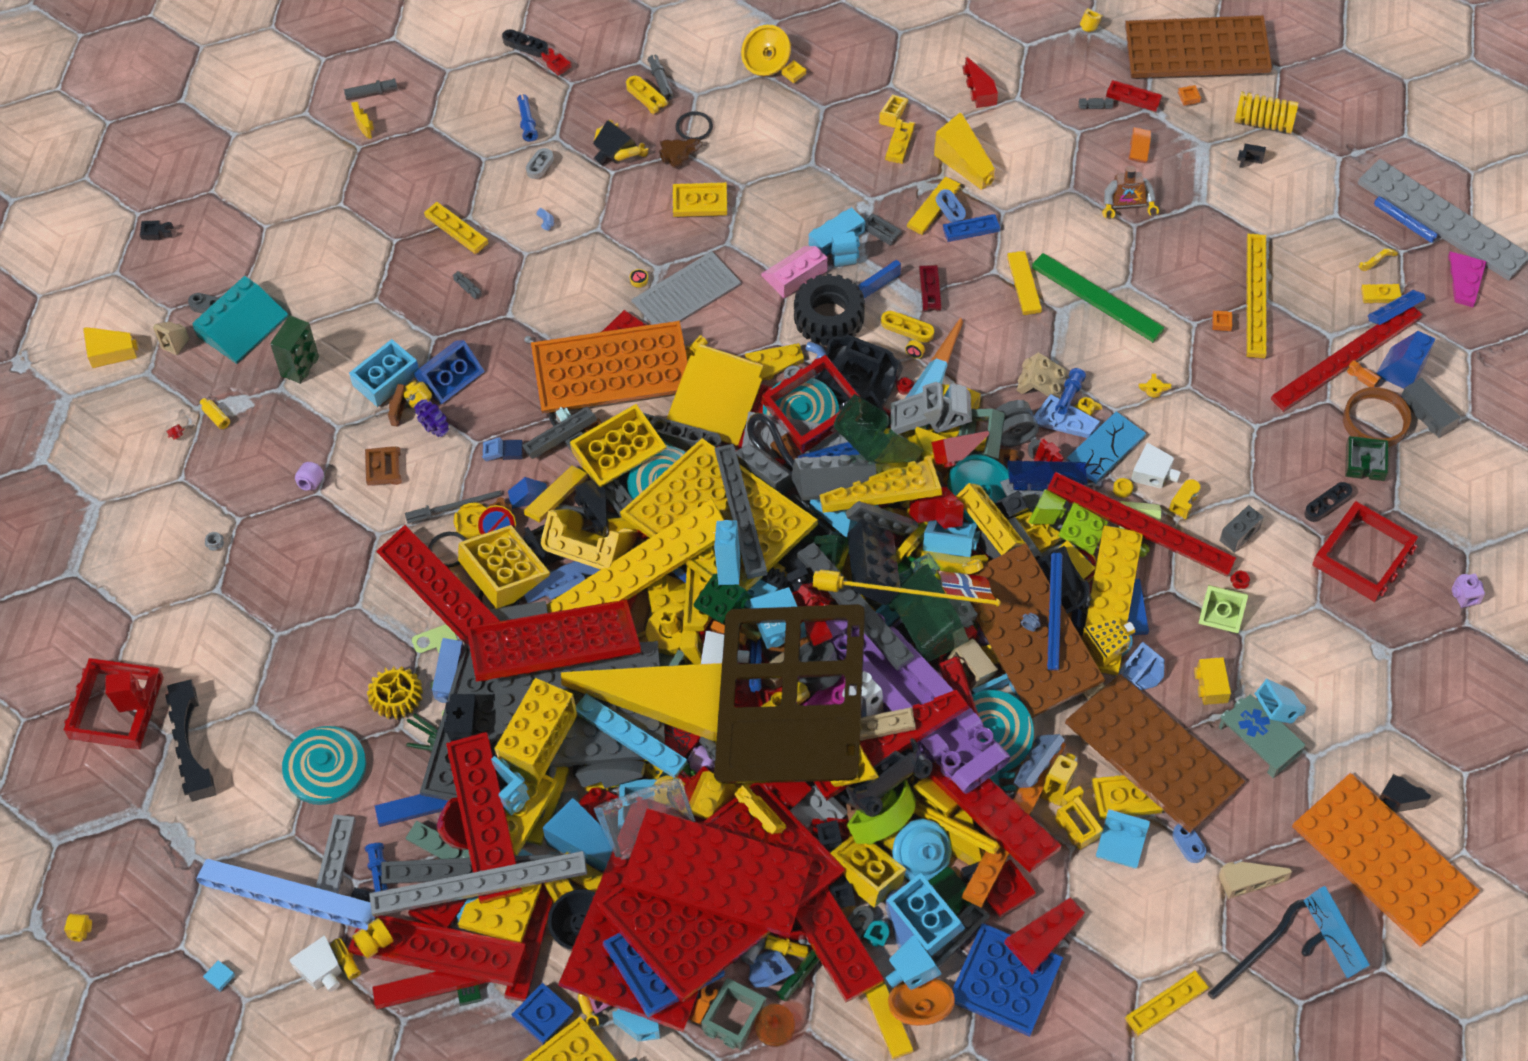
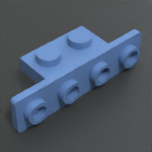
[524,561,600,603]

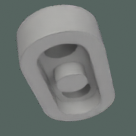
[526,148,554,179]

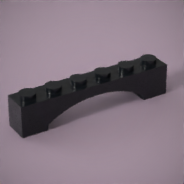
[165,679,217,802]

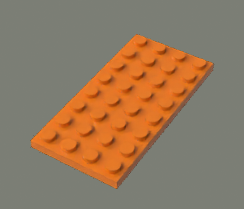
[531,321,688,414]
[1292,772,1480,947]

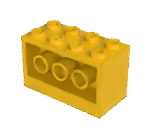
[495,678,578,785]

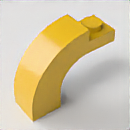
[916,547,988,579]

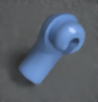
[536,208,554,231]
[806,341,826,358]

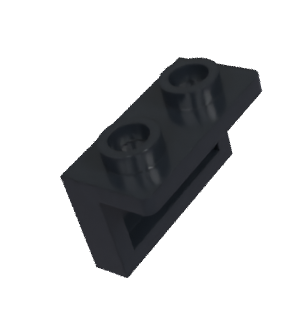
[523,524,563,566]

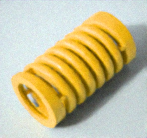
[1234,91,1299,134]

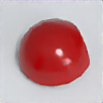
[437,797,468,851]

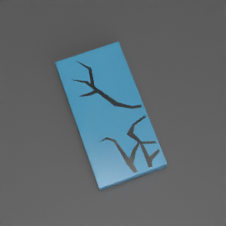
[1066,411,1146,484]
[1304,886,1370,979]

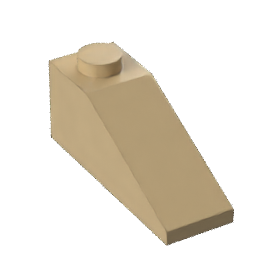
[1218,862,1292,899]

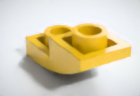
[351,102,374,139]

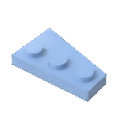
[1034,394,1100,438]

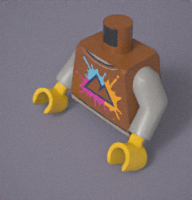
[1102,166,1159,218]

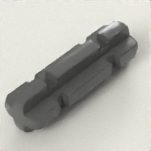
[1078,98,1113,109]
[453,271,482,299]

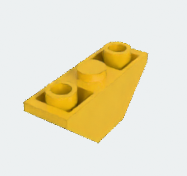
[947,808,984,865]

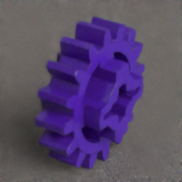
[414,399,449,437]

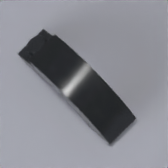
[783,543,813,591]

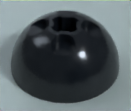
[548,889,596,951]

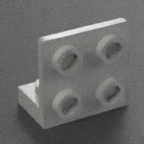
[790,785,847,841]

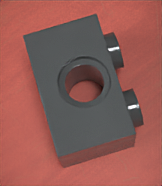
[1219,505,1264,553]

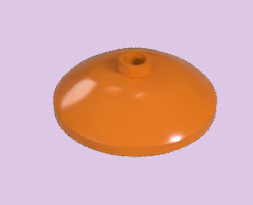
[888,978,955,1026]

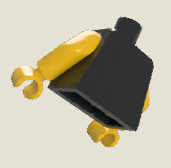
[593,120,649,165]

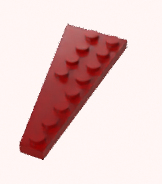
[813,689,969,801]

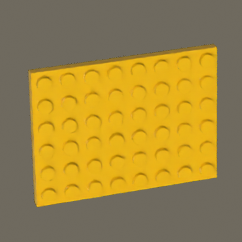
[620,438,818,591]

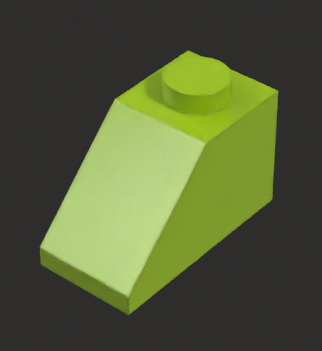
[1028,489,1066,524]

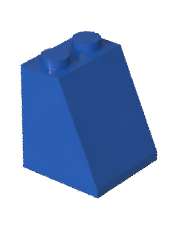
[1376,331,1436,389]

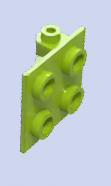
[1058,503,1108,555]

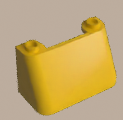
[541,509,638,569]

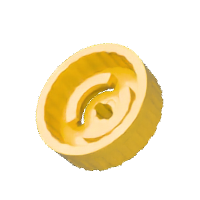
[646,605,700,657]

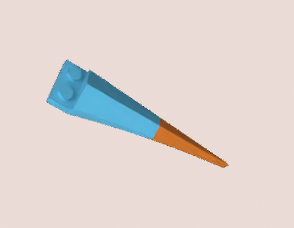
[906,318,963,430]

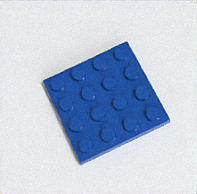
[952,923,1063,1037]
[603,933,725,1017]

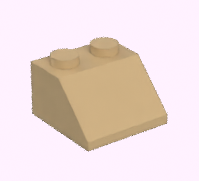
[946,638,998,694]

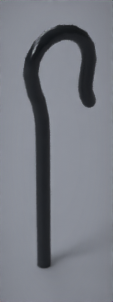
[747,413,794,471]
[1208,899,1325,1000]

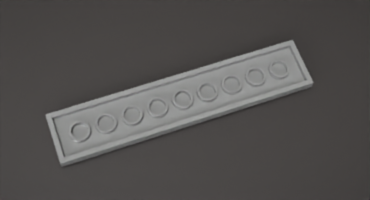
[1357,159,1528,281]

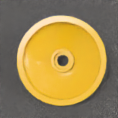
[741,25,791,76]

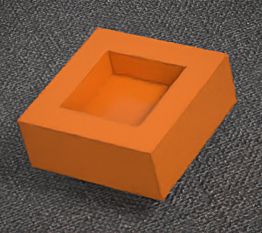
[1178,85,1201,106]
[1212,310,1232,331]

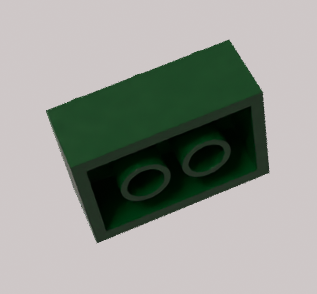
[270,315,319,384]

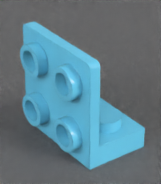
[1096,809,1150,869]

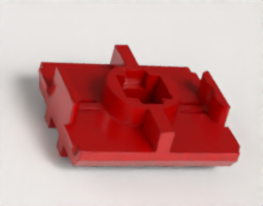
[1033,438,1064,474]

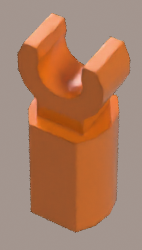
[1347,360,1381,387]
[688,986,717,1025]

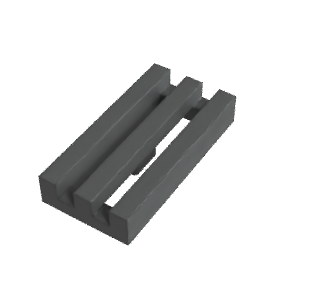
[865,213,902,246]

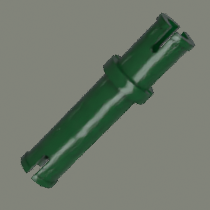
[776,949,820,1002]

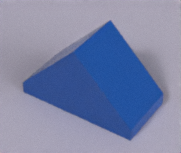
[508,477,547,509]

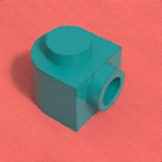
[864,919,890,947]

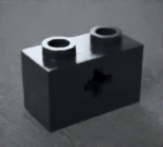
[444,694,478,741]

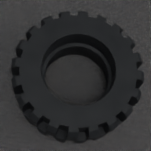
[794,274,865,346]

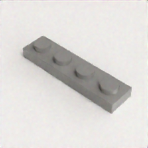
[316,814,356,894]

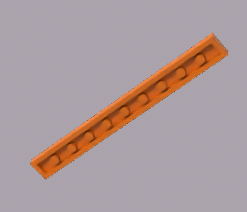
[962,743,1066,908]

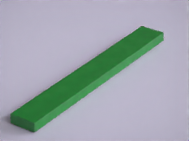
[1032,253,1164,343]

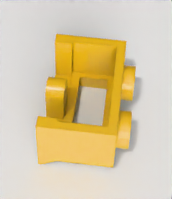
[1055,796,1103,850]

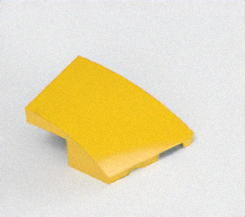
[1015,511,1063,553]

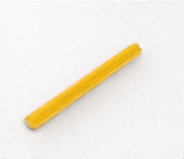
[914,800,999,854]

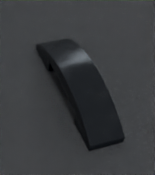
[816,820,856,908]

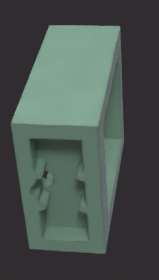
[959,409,1005,459]
[701,978,766,1050]

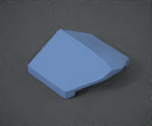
[1118,642,1165,690]
[749,950,794,988]

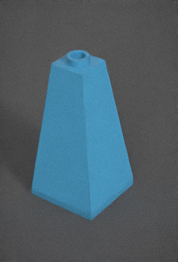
[543,798,616,871]

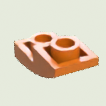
[1128,127,1151,163]

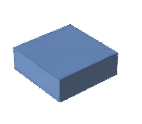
[483,437,503,461]

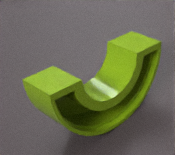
[847,779,916,845]

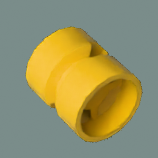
[352,918,393,959]

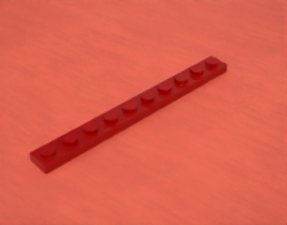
[1271,306,1423,412]
[1047,472,1236,577]

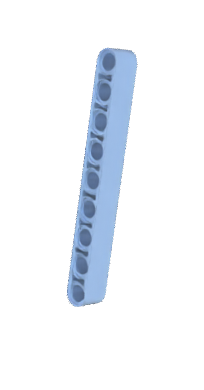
[196,859,376,930]

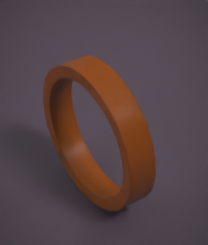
[1343,387,1411,447]

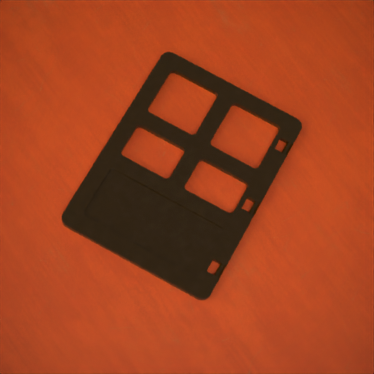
[714,604,865,784]

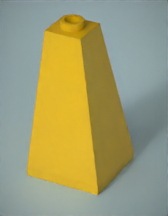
[934,113,995,190]

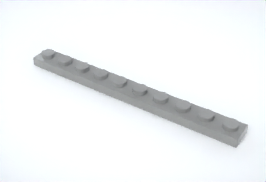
[369,851,587,917]

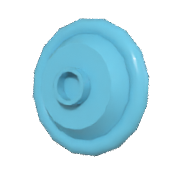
[892,819,952,881]

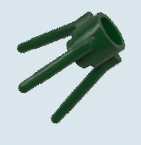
[406,714,438,752]

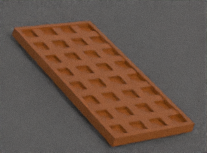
[1125,15,1272,78]
[969,543,1105,718]
[1065,674,1245,833]

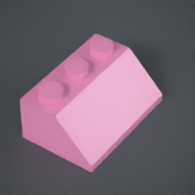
[761,246,827,299]

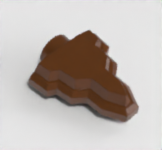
[659,139,702,169]

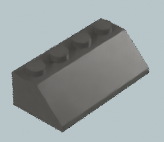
[792,454,877,500]

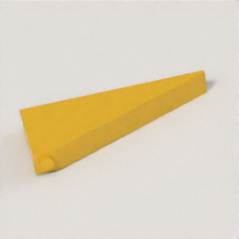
[561,663,722,741]

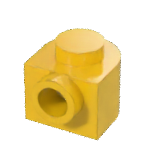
[1080,8,1103,32]
[64,913,92,942]

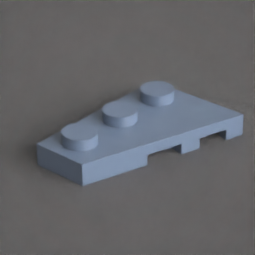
[1014,734,1065,788]

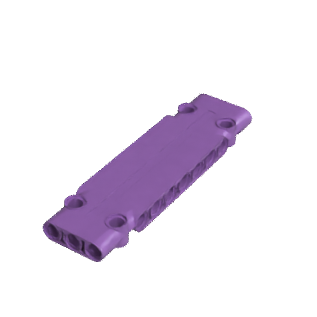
[826,613,1011,794]

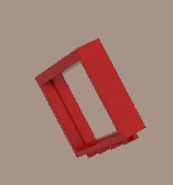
[762,355,866,454]
[1312,501,1418,602]
[63,658,164,750]

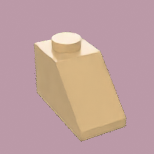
[153,322,189,355]

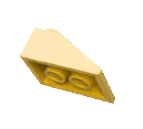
[830,836,906,908]

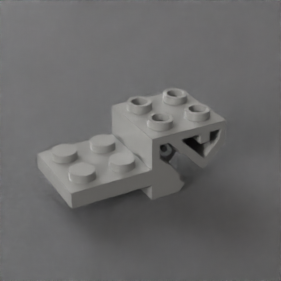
[891,382,972,435]

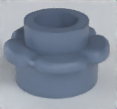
[1021,613,1041,632]

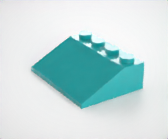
[192,276,289,364]

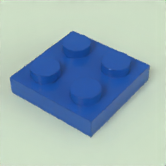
[512,983,575,1045]

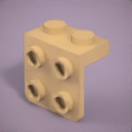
[1016,352,1067,399]

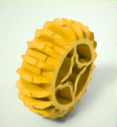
[367,665,423,720]

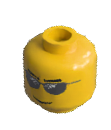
[403,380,432,408]

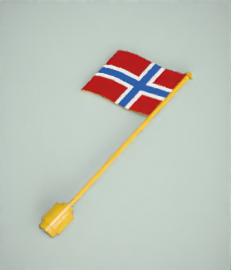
[813,569,1001,607]

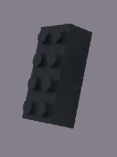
[847,519,900,606]

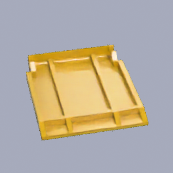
[666,344,764,447]

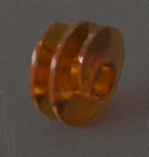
[755,1004,795,1047]

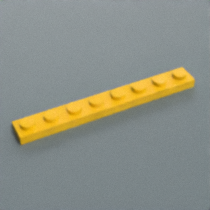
[1246,234,1266,358]

